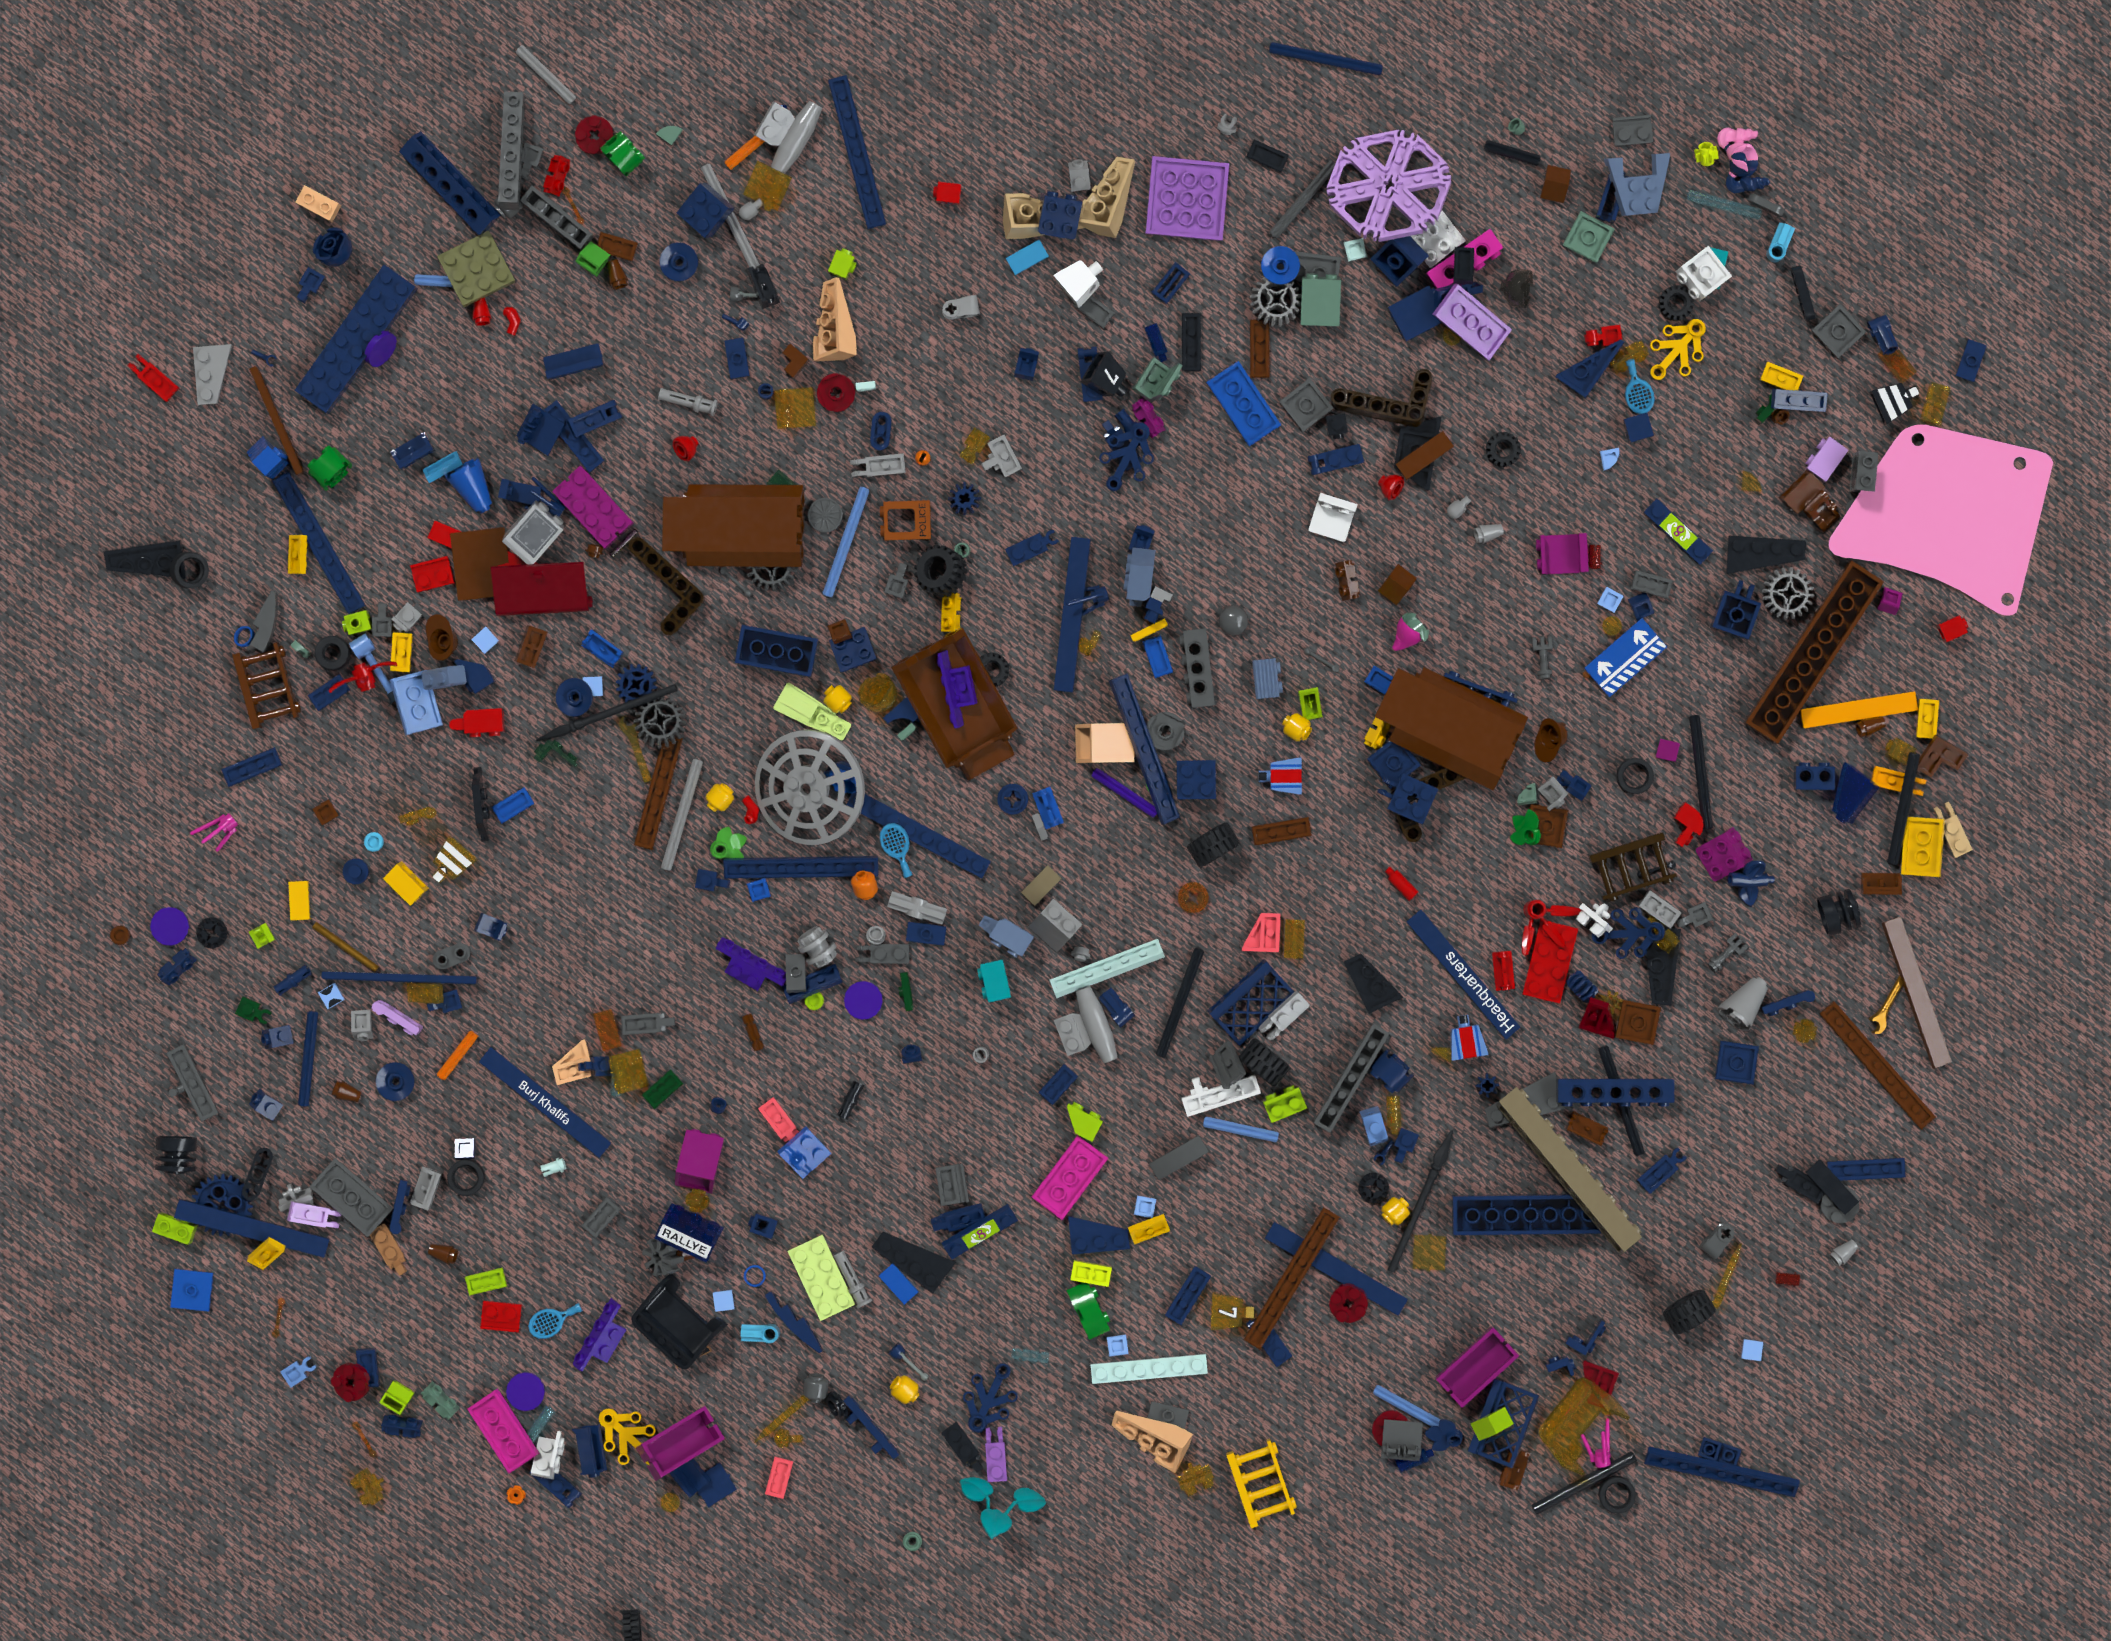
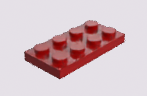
[1522,919,1578,1004]

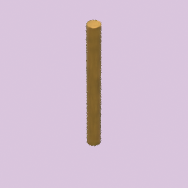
[312,922,379,972]

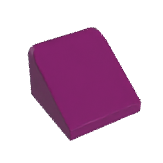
[1877,587,1903,615]
[1656,739,1680,762]

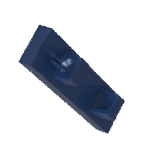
[844,1394,900,1460]

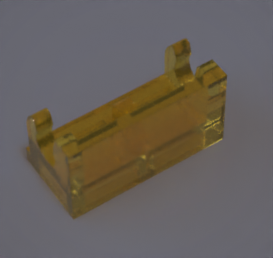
[1920,382,1951,426]

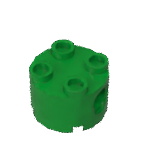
[600,131,645,177]
[307,445,352,491]

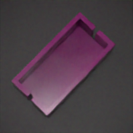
[552,465,634,549]
[1435,1326,1519,1408]
[636,1406,725,1481]

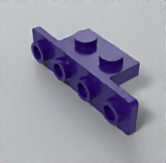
[937,650,978,729]
[716,937,786,991]
[573,1298,627,1372]

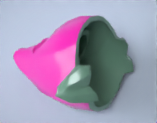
[1392,612,1429,651]

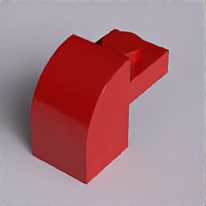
[1673,802,1703,847]

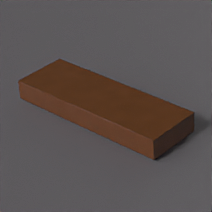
[1250,320,1270,378]
[1395,431,1454,480]
[1251,817,1312,846]

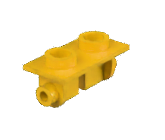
[941,593,961,632]
[1364,717,1391,750]

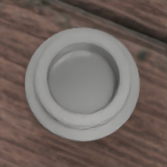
[866,926,886,945]
[1071,947,1090,962]

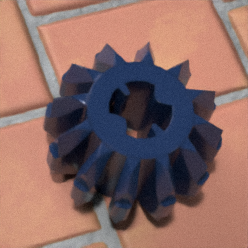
[948,482,981,515]
[1566,970,1598,1003]

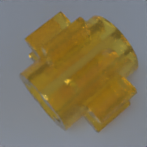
[1600,990,1623,1014]
[1792,1019,1817,1043]
[685,1189,709,1213]

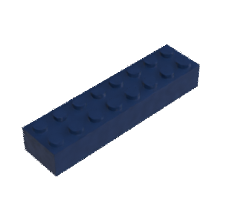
[294,265,418,414]
[1451,1194,1608,1235]

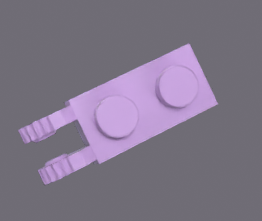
[371,1000,423,1035]
[287,1201,341,1228]

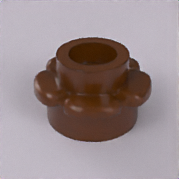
[1771,409,1789,424]
[585,544,604,558]

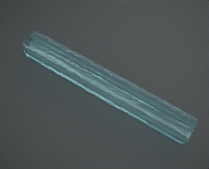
[1687,190,1762,220]

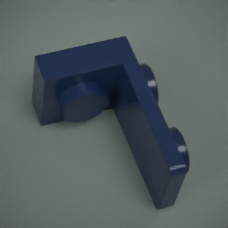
[498,479,542,505]
[1564,1319,1606,1355]

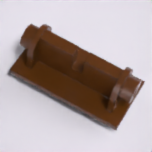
[1335,560,1360,601]

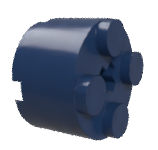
[1370,1049,1415,1093]

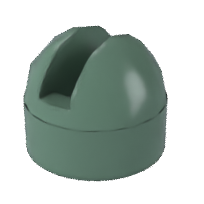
[1508,118,1525,135]
[954,543,971,558]

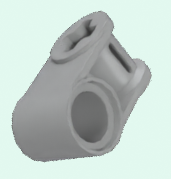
[942,295,980,320]

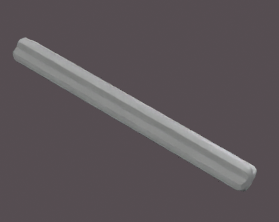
[701,164,760,269]
[661,759,703,871]

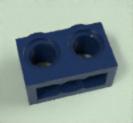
[1794,762,1835,790]

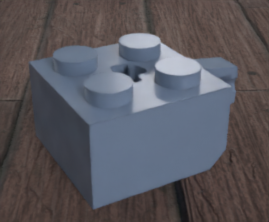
[1123,548,1156,607]
[979,916,1034,958]

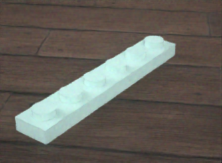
[1050,939,1165,998]
[1091,1354,1208,1384]

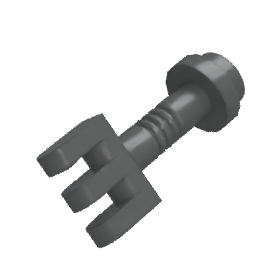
[1532,636,1553,680]
[1708,932,1749,972]

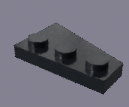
[1343,953,1403,1014]

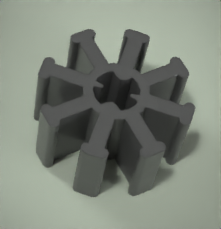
[642,1237,684,1277]

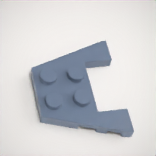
[1604,153,1670,216]

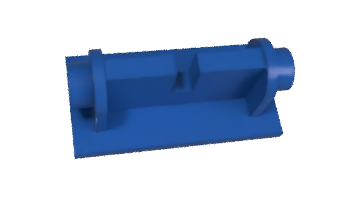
[1032,787,1064,829]

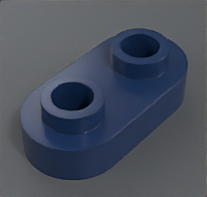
[870,412,892,451]

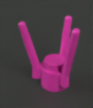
[190,813,238,852]
[1581,1418,1611,1468]

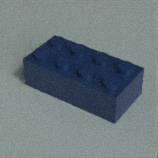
[735,625,819,677]

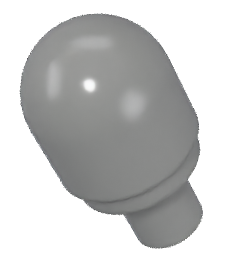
[739,198,764,220]
[1447,495,1471,519]

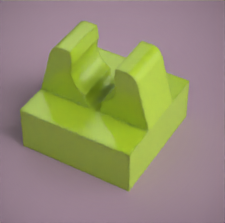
[249,923,276,949]

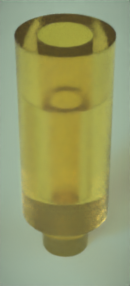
[1386,1096,1401,1134]

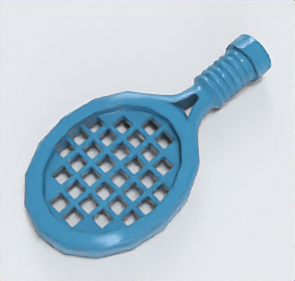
[1625,359,1655,414]
[880,823,913,878]
[528,1303,583,1339]

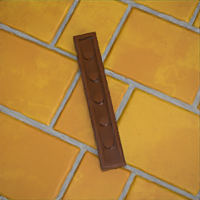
[250,366,304,476]
[634,738,683,850]

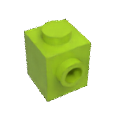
[828,248,857,280]
[342,610,372,635]

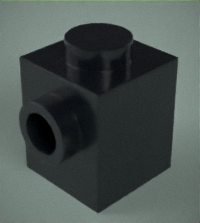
[1325,413,1348,439]

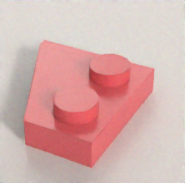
[1242,913,1280,952]

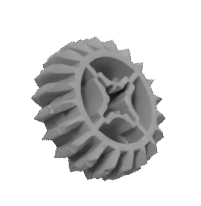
[1250,277,1302,327]
[1762,567,1814,620]

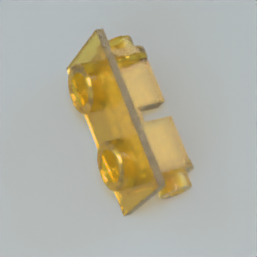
[1610,341,1649,374]
[1640,915,1680,954]
[1284,919,1305,959]

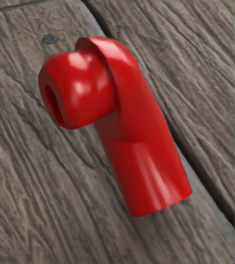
[503,307,521,336]
[742,795,759,825]

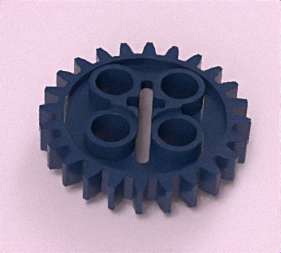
[192,1173,254,1237]

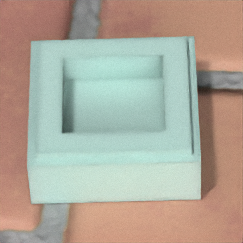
[1344,238,1367,262]
[856,381,876,392]

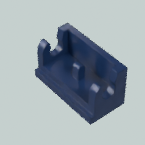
[391,432,435,470]

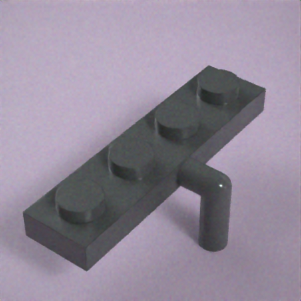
[167,1044,219,1122]

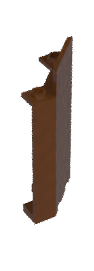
[662,484,805,567]
[891,627,1018,780]
[1375,667,1528,791]

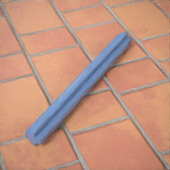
[823,487,869,597]

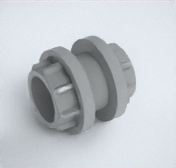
[797,926,837,968]

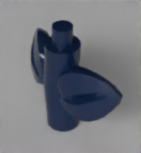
[1727,861,1775,907]

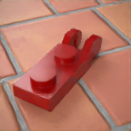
[127,354,179,402]

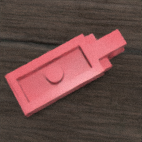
[758,1097,799,1142]

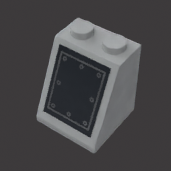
[502,500,564,565]

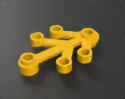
[1650,319,1706,380]
[599,1408,656,1465]

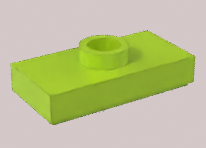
[465,1267,507,1296]

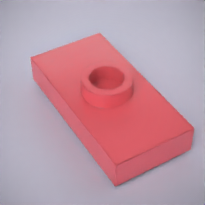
[765,1456,793,1499]

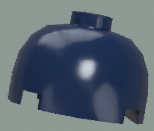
[313,227,353,267]

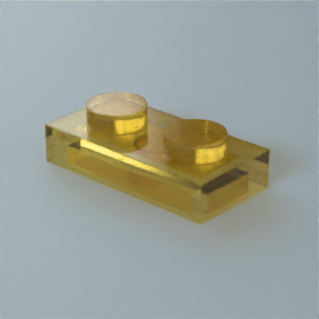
[407,982,443,1004]

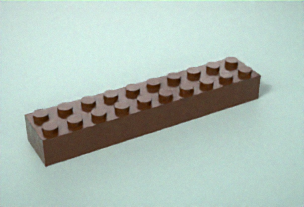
[1743,561,1884,744]

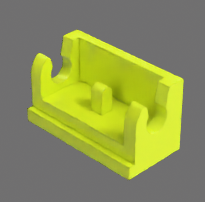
[1071,1260,1112,1287]

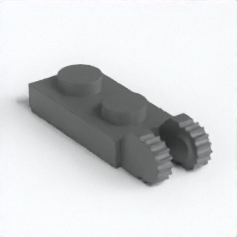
[855,944,909,964]

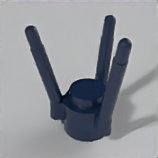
[524,477,565,517]
[1066,585,1109,616]

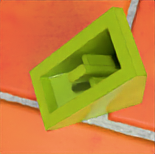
[1298,687,1322,720]
[1470,1407,1514,1441]

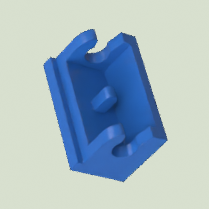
[581,629,624,668]

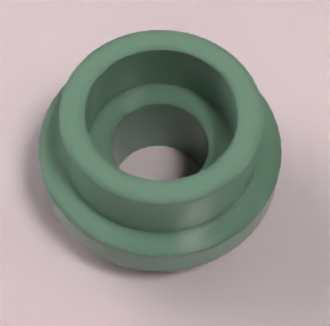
[903,1532,922,1551]

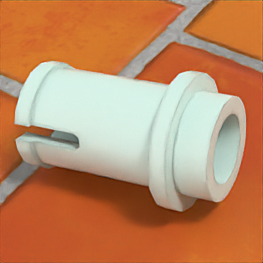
[540,1158,567,1177]

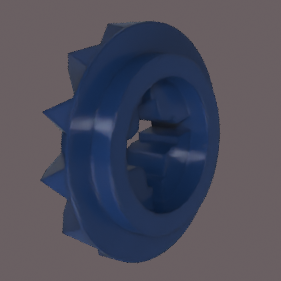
[997,784,1028,815]

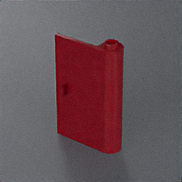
[491,562,593,616]

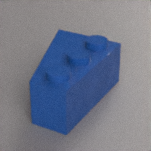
[247,436,289,479]

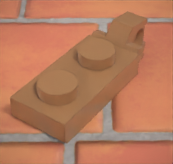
[370,1222,407,1276]

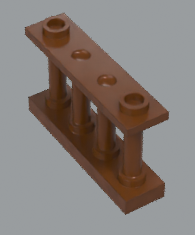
[232,642,301,730]

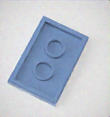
[390,670,443,736]

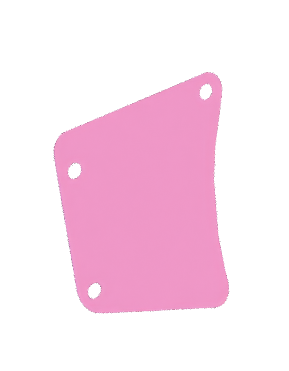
[1829,425,2053,616]

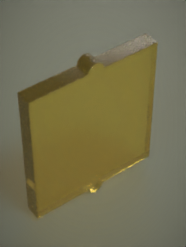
[1413,1234,1446,1271]

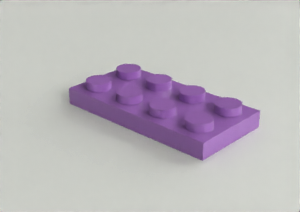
[1432,283,1512,360]

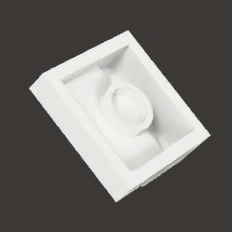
[1675,246,1732,302]

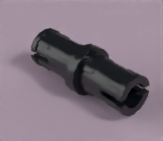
[837,1080,864,1120]

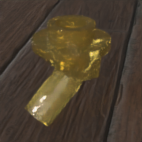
[1078,630,1101,656]
[774,1429,803,1448]

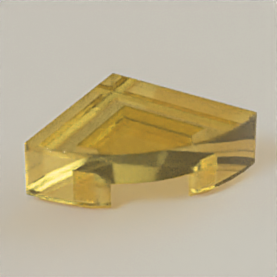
[1741,471,1761,492]

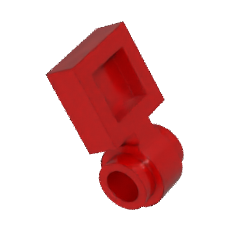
[1584,325,1622,347]

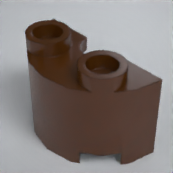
[1803,490,1840,532]

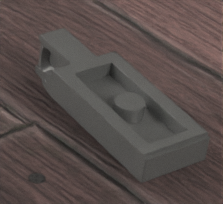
[621,1013,676,1035]

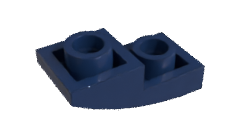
[1698,1437,1743,1466]

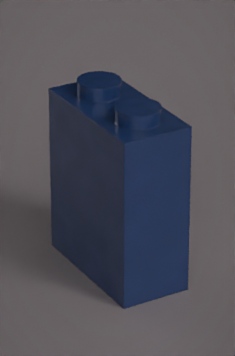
[1387,286,1442,343]

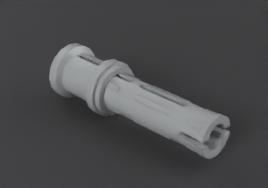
[658,388,718,417]
[833,1251,872,1309]

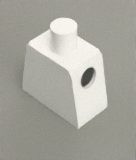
[1054,260,1103,308]

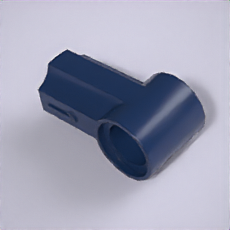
[1867,315,1898,355]
[1098,988,1135,1028]

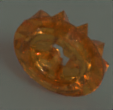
[1178,882,1209,913]

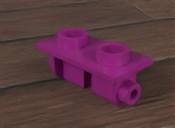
[1131,398,1165,438]

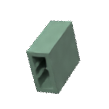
[1301,273,1341,326]

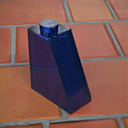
[1832,762,1880,824]

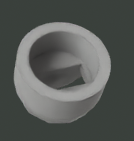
[973,1047,989,1063]

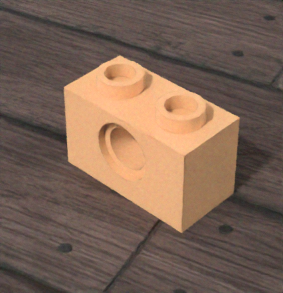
[296,185,341,222]

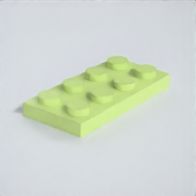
[788,1234,855,1321]

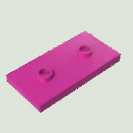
[1031,1135,1108,1220]
[467,1388,539,1473]

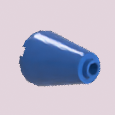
[445,457,492,514]

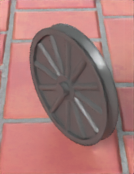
[808,498,843,533]

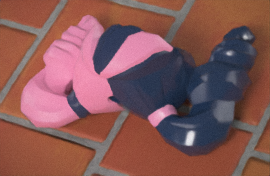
[1717,128,1770,194]

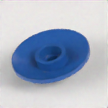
[1261,246,1300,285]

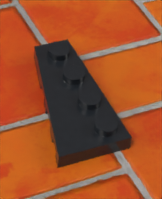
[1643,927,1681,1006]

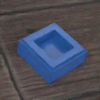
[747,878,771,902]

